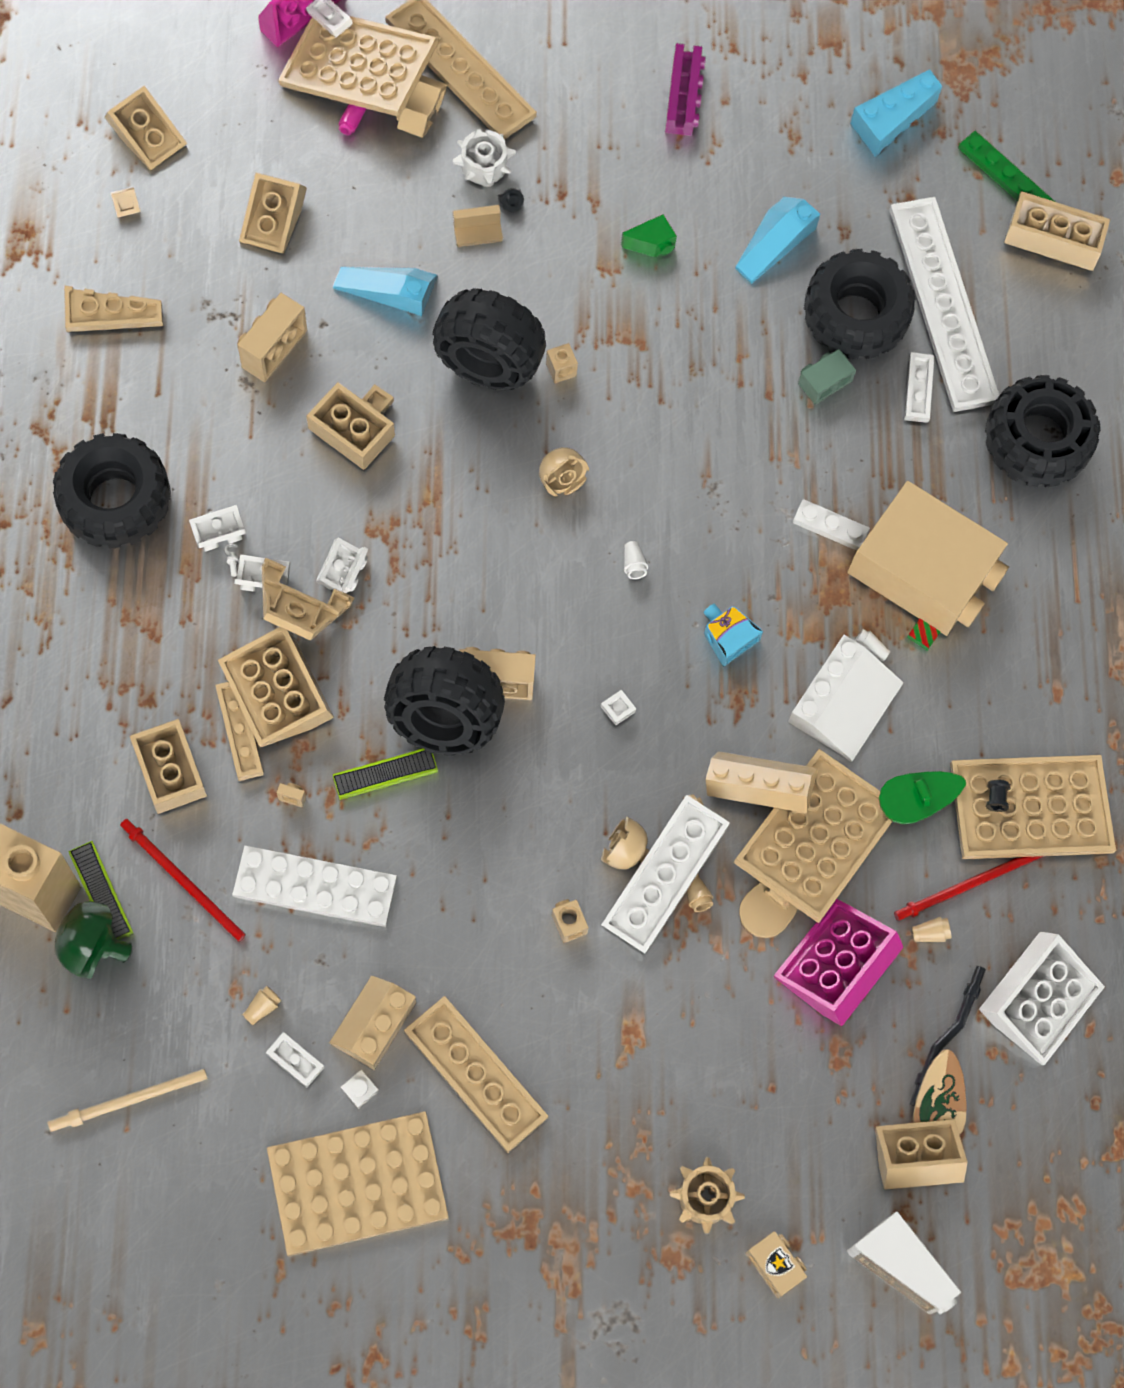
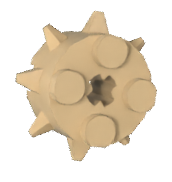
[670,1157,745,1233]

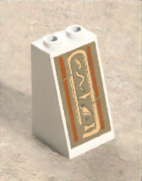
[846,1212,961,1315]

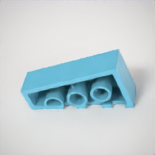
[850,69,942,157]

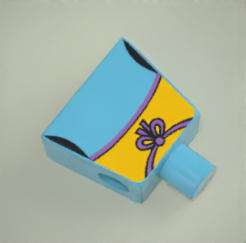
[703,604,763,667]

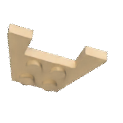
[262,558,354,640]

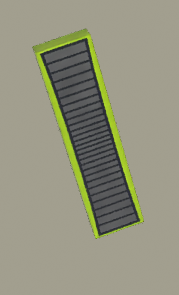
[332,749,438,800]
[68,841,134,940]

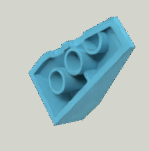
[735,197,820,283]
[333,267,438,316]

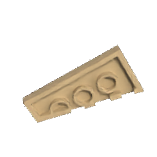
[64,285,163,332]

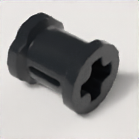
[986,780,1011,812]

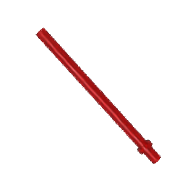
[120,818,246,942]
[894,856,1044,921]

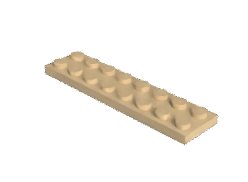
[385,0,537,140]

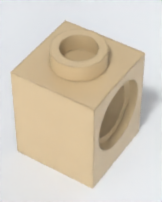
[546,343,578,384]
[552,899,588,943]

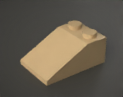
[105,86,187,171]
[239,173,307,254]

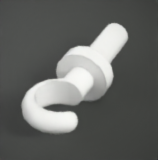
[224,543,239,577]

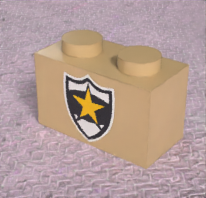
[746,1231,807,1298]

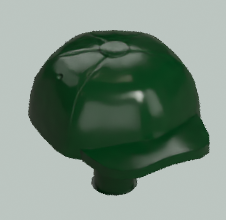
[54,901,132,980]

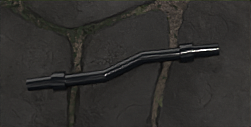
[909,966,986,1107]

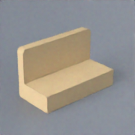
[453,205,503,247]

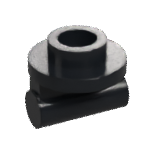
[498,188,524,212]

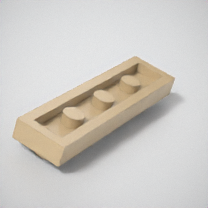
[215,682,264,781]

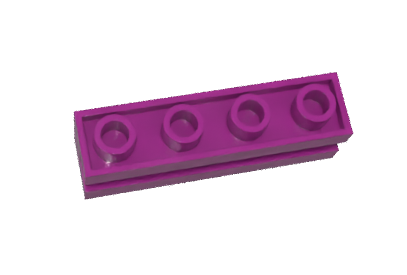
[665,43,706,136]

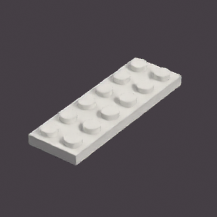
[601,795,730,954]
[232,846,397,927]

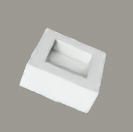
[601,690,636,726]
[341,1070,379,1109]

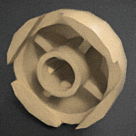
[539,447,589,496]
[601,816,649,869]

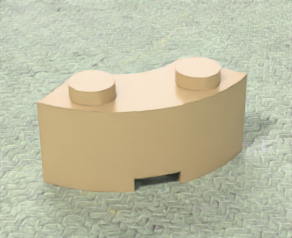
[396,75,448,138]

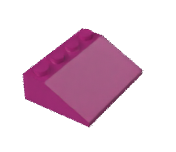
[258,0,342,47]
[774,899,904,1026]

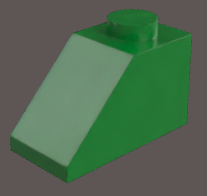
[621,214,677,257]

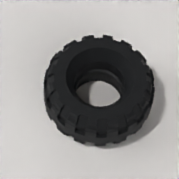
[804,249,916,360]
[432,288,546,391]
[985,375,1101,487]
[53,433,170,549]
[384,646,505,756]

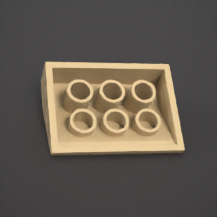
[218,627,334,747]

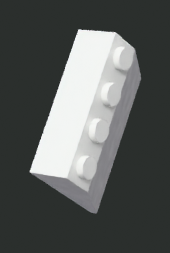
[788,635,904,762]
[979,932,1105,1065]

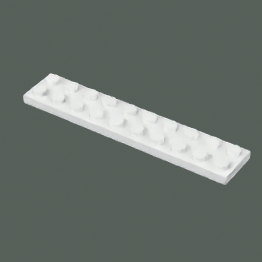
[889,197,999,412]

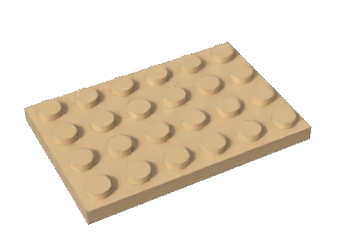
[278,16,438,117]
[734,749,893,923]
[950,755,1116,859]
[267,1111,449,1257]

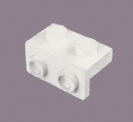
[189,505,246,551]
[316,537,368,594]
[234,554,291,592]

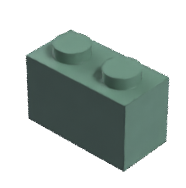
[798,349,856,404]

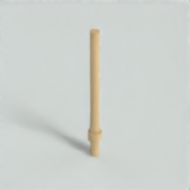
[48,1069,207,1132]

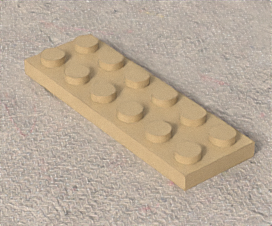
[404,996,549,1153]

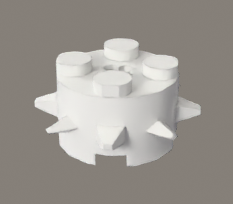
[453,129,516,187]

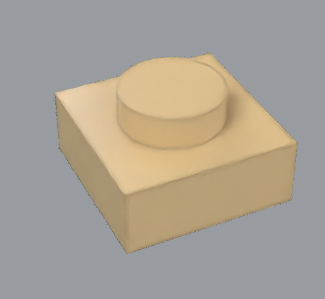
[111,187,140,217]
[362,384,394,415]
[277,783,306,808]

